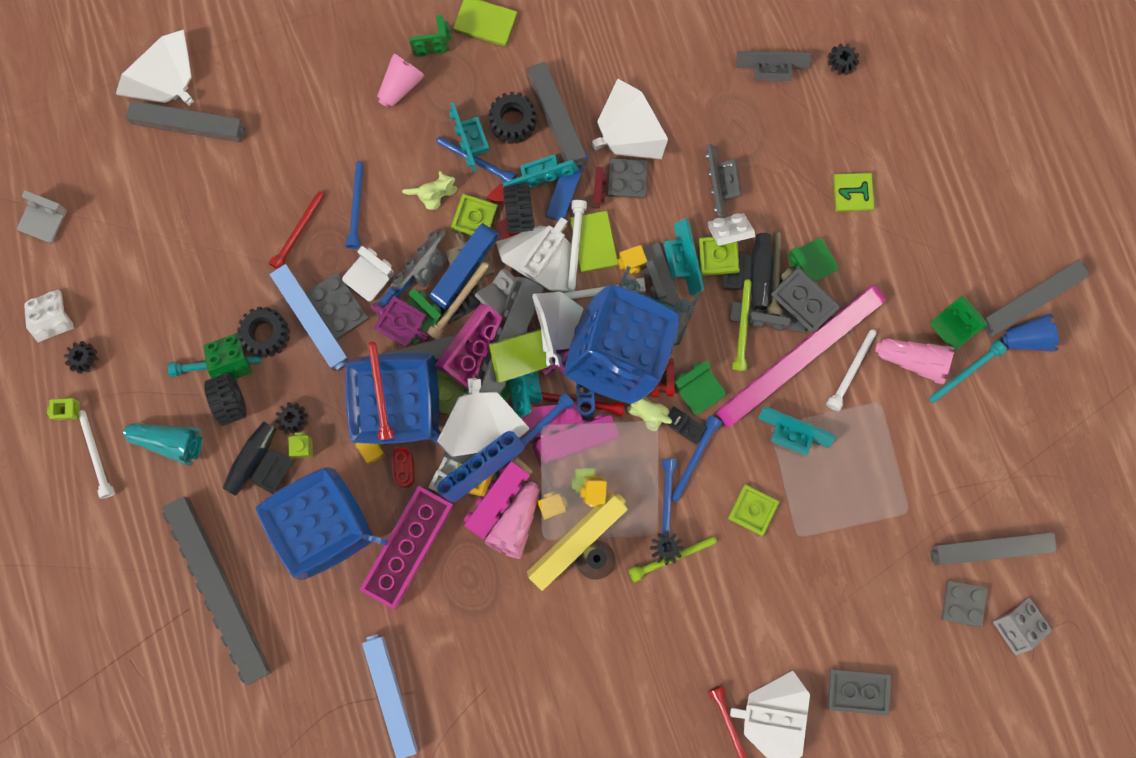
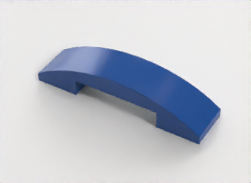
[546,153,590,221]

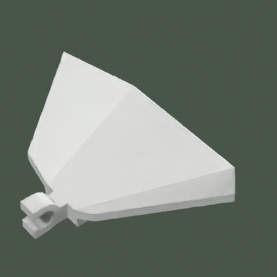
[116,30,194,106]
[592,79,668,159]
[495,217,575,292]
[532,292,584,366]
[437,378,530,457]
[730,671,810,758]

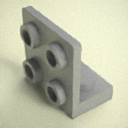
[17,191,67,243]
[475,268,515,314]
[993,598,1052,656]

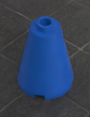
[1002,313,1059,352]

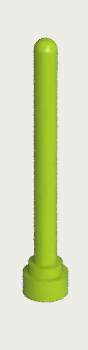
[732,279,752,371]
[628,537,717,583]

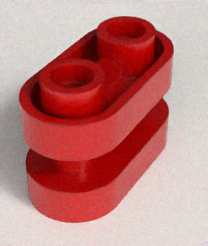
[651,359,675,397]
[391,447,415,488]

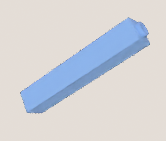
[269,264,349,371]
[362,634,418,758]

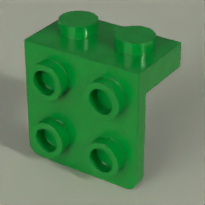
[409,15,452,57]
[788,238,838,282]
[405,288,442,344]
[930,295,988,351]
[203,333,253,379]
[674,360,726,415]

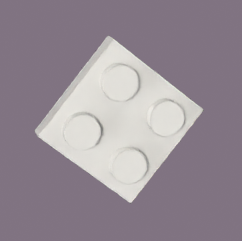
[708,213,755,246]

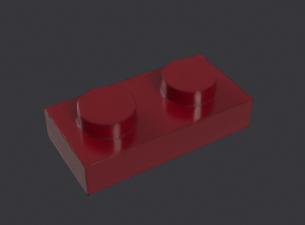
[593,166,607,209]

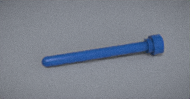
[436,137,517,183]
[345,161,363,249]
[521,393,575,446]
[672,415,723,502]
[662,459,677,553]

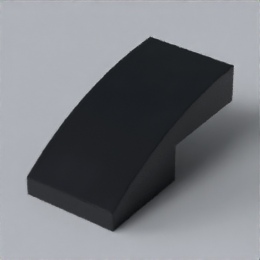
[439,288,483,324]
[664,406,707,445]

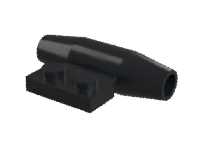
[723,233,774,310]
[223,421,294,496]

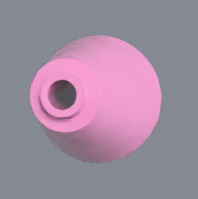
[377,54,425,108]

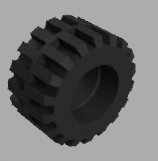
[489,92,536,144]
[503,183,534,233]
[237,306,290,358]
[204,373,246,426]

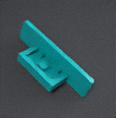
[448,102,490,173]
[503,154,579,188]
[663,219,705,296]
[509,371,542,418]
[758,406,836,456]

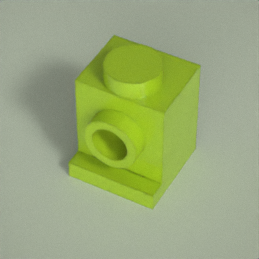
[47,398,80,421]

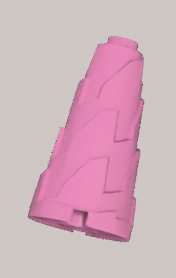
[875,338,954,385]
[485,481,540,559]

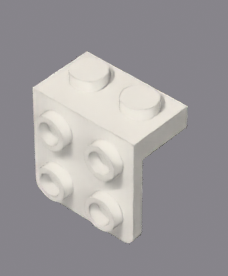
[342,246,394,302]
[24,290,74,342]

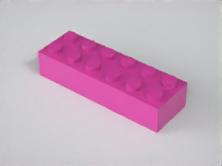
[359,485,454,610]

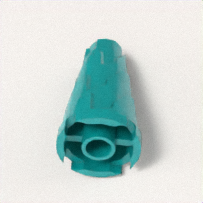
[123,423,203,466]

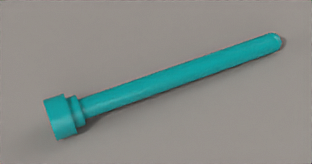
[929,340,1007,403]
[168,356,262,378]

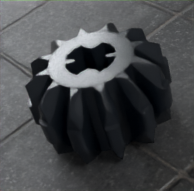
[827,43,859,76]
[64,341,99,374]
[275,402,309,435]
[650,531,684,565]

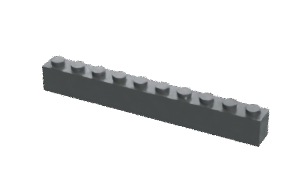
[443,277,544,464]
[162,496,272,685]

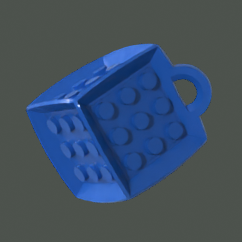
[564,284,680,404]
[345,353,442,447]
[256,467,388,580]

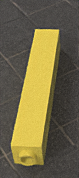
[527,491,628,591]

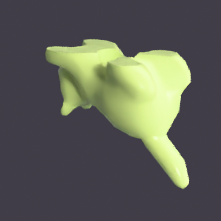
[402,171,458,210]
[627,397,672,431]

